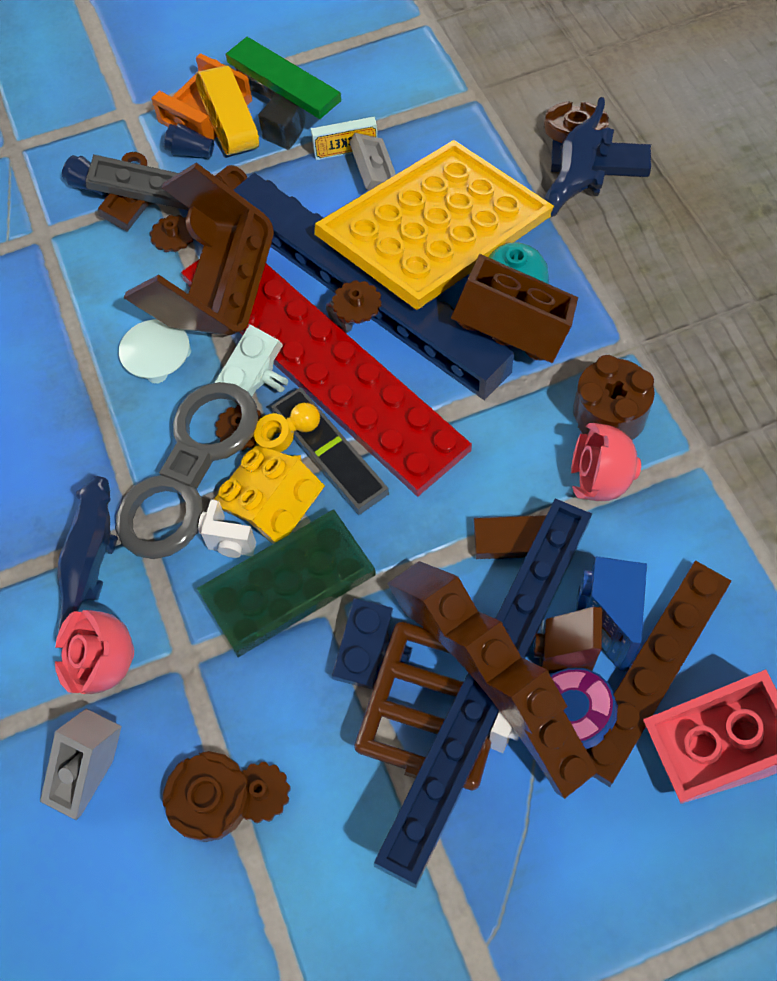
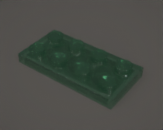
[197,509,376,657]

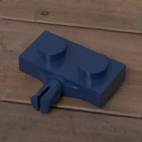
[332,598,413,690]

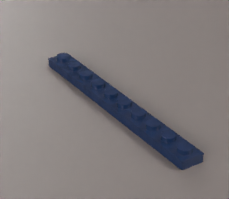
[374,498,592,889]

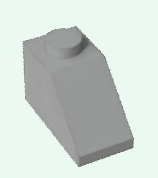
[40,709,122,820]

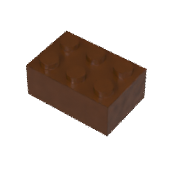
[451,254,578,363]

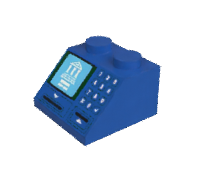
[576,556,647,671]

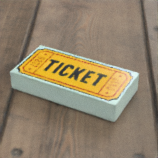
[311,117,378,160]

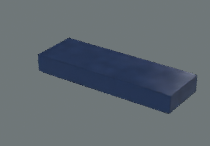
[551,140,651,177]

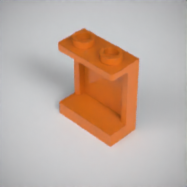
[151,53,252,140]

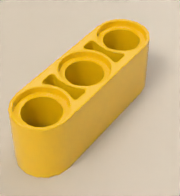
[196,65,259,155]

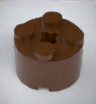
[573,355,655,440]

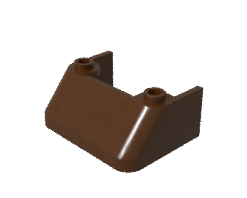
[124,162,274,335]

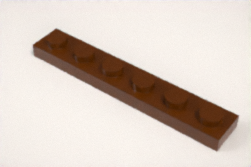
[586,560,732,787]

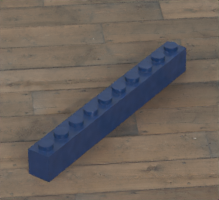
[234,173,514,401]

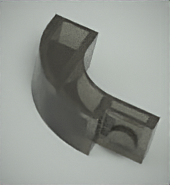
[236,68,306,150]

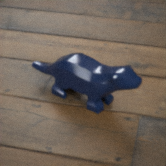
[544,97,614,217]
[58,476,118,630]

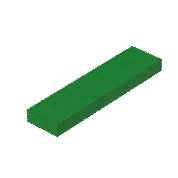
[225,36,341,119]

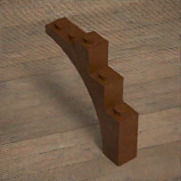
[387,561,598,799]

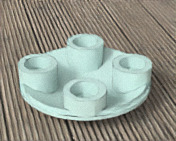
[119,319,191,383]

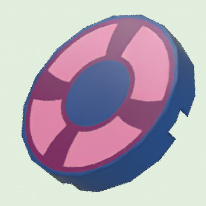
[550,668,618,749]

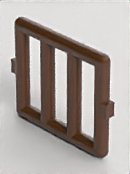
[354,622,492,791]

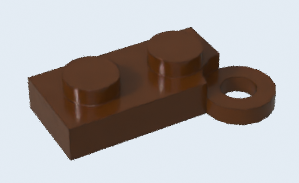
[98,152,150,232]

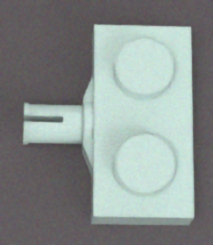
[215,325,288,396]

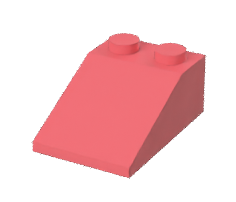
[643,669,777,804]

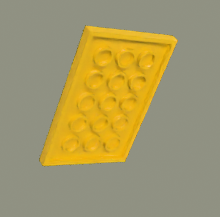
[314,140,554,310]

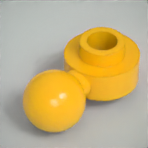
[254,402,320,452]

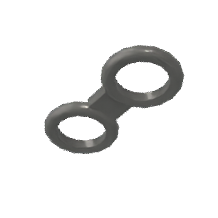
[116,382,258,559]

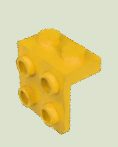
[214,445,325,547]

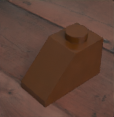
[534,607,602,673]

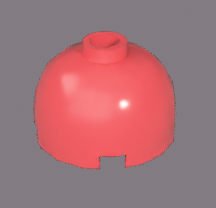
[571,423,641,501]
[55,610,134,694]

